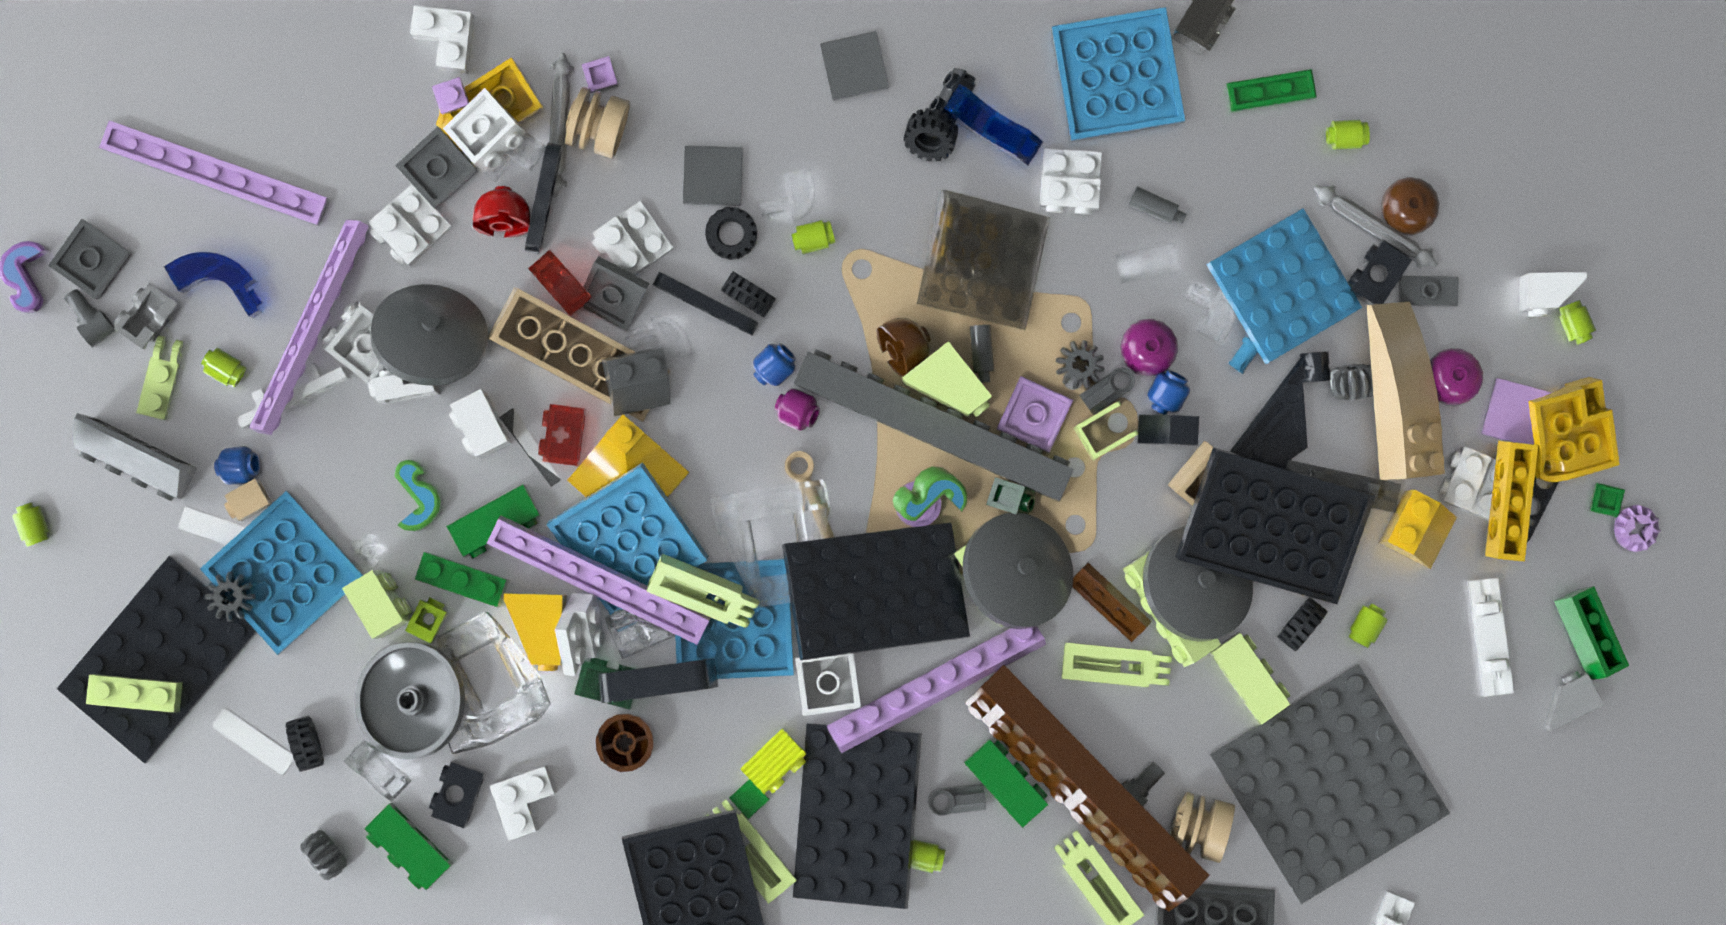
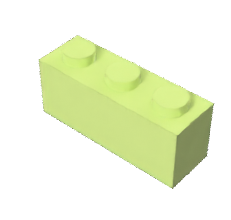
[1210,633,1290,725]
[86,674,182,713]

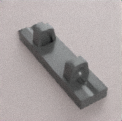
[1286,460,1401,512]

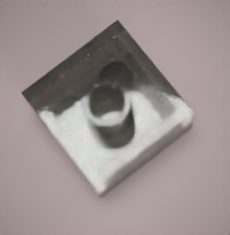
[1171,0,1236,56]

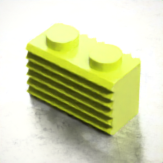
[740,728,806,794]

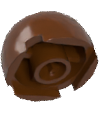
[1381,177,1440,236]
[876,318,931,377]
[595,714,654,772]

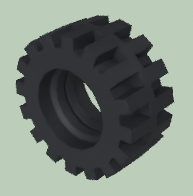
[904,108,959,161]
[705,207,757,260]
[721,271,776,318]
[1277,597,1328,652]
[285,716,324,772]

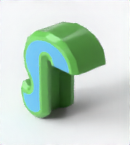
[394,460,443,531]
[893,466,967,521]

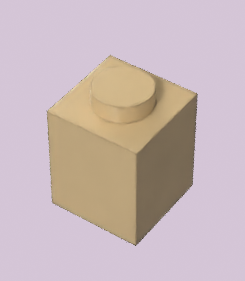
[224,479,272,521]

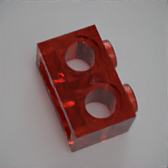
[528,249,592,316]

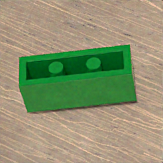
[446,485,542,559]
[414,552,510,607]
[1554,586,1629,680]
[963,739,1048,828]
[364,803,454,890]

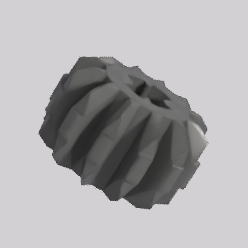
[1055,340,1105,389]
[1329,364,1373,400]
[205,572,256,621]
[300,830,347,880]

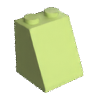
[902,341,992,417]

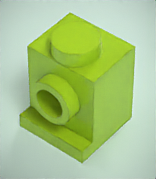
[405,597,449,644]

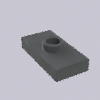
[1399,276,1459,306]

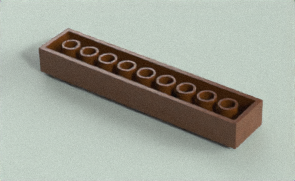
[964,665,1210,912]

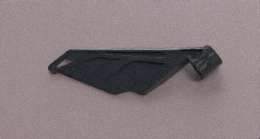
[1229,351,1331,468]

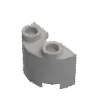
[114,283,177,349]

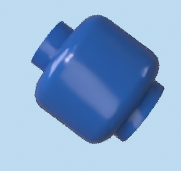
[753,343,796,386]
[1147,370,1190,415]
[214,446,260,485]

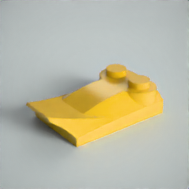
[436,58,543,152]

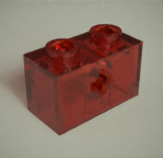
[538,404,586,467]

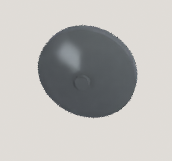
[370,284,488,386]
[963,513,1073,629]
[1143,526,1253,642]
[355,642,465,759]

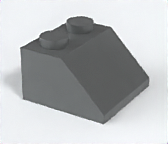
[602,347,671,416]

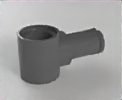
[64,289,115,348]
[1121,762,1165,806]

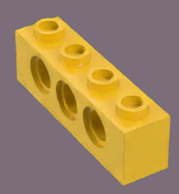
[1485,440,1538,562]

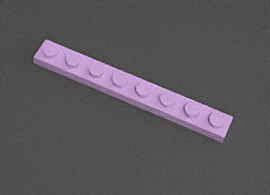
[99,121,328,226]
[249,220,369,435]
[487,515,711,645]
[827,626,1046,753]

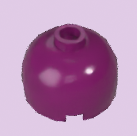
[1120,319,1178,377]
[1430,348,1483,406]

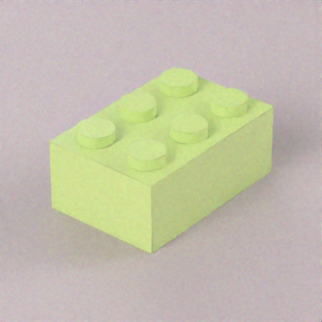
[342,570,413,639]

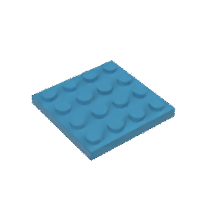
[1051,7,1185,141]
[1206,208,1363,364]
[546,463,709,618]
[200,491,363,655]
[675,559,794,679]

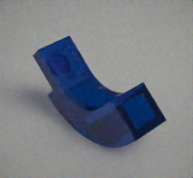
[944,84,1043,166]
[164,252,263,318]

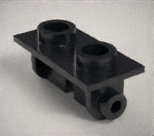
[929,68,976,121]

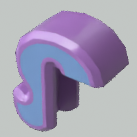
[0,241,50,313]

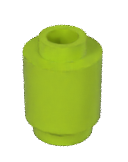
[1326,119,1370,150]
[791,220,835,255]
[1559,300,1596,345]
[201,348,247,387]
[12,502,49,547]
[1348,603,1388,648]
[911,839,946,873]

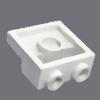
[443,88,526,172]
[1040,148,1102,215]
[368,184,452,266]
[591,201,674,276]
[321,301,384,383]
[368,370,440,404]
[1439,446,1496,520]
[555,593,605,676]

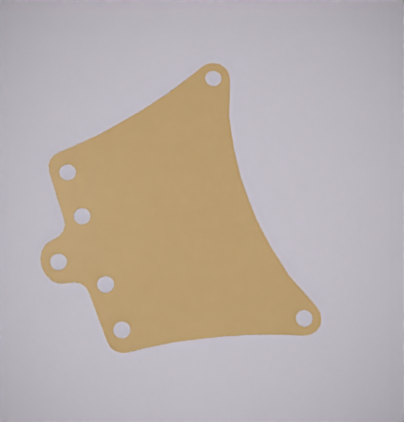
[841,249,1139,575]

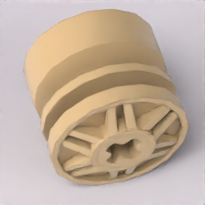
[565,87,631,159]
[1171,792,1235,863]

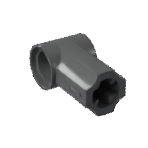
[1079,367,1135,416]
[928,784,986,816]

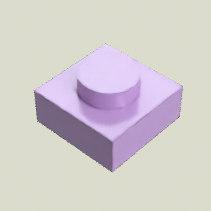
[581,56,618,93]
[432,77,469,115]

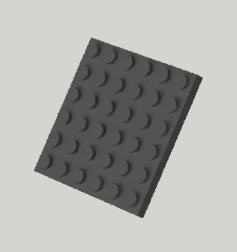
[1210,664,1450,904]

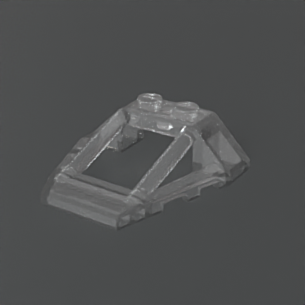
[710,479,830,608]
[437,611,551,754]

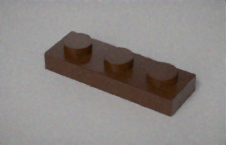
[1072,562,1152,642]

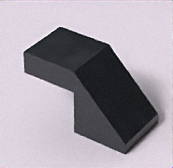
[1137,415,1199,446]

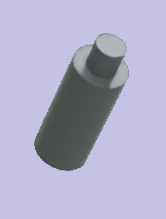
[1128,186,1187,224]
[970,325,994,383]

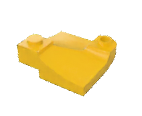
[1528,377,1620,482]
[567,414,690,498]

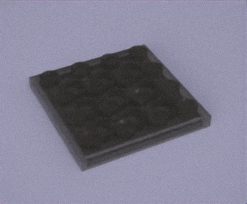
[917,190,1050,330]

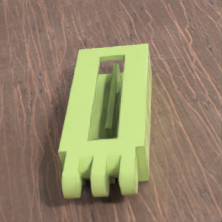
[647,554,759,628]
[1061,642,1172,687]
[706,799,797,904]
[1054,831,1144,925]

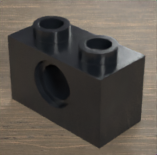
[1348,241,1412,305]
[429,761,487,829]

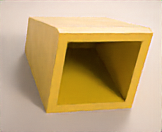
[1378,489,1457,569]
[504,593,567,671]

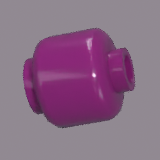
[775,389,820,431]

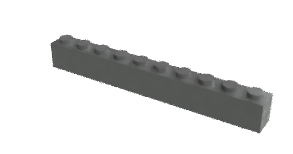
[794,349,1074,502]

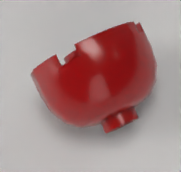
[472,186,531,238]

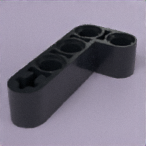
[597,658,719,703]

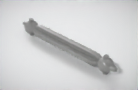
[549,53,574,197]
[1314,184,1438,269]

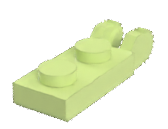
[136,335,183,420]

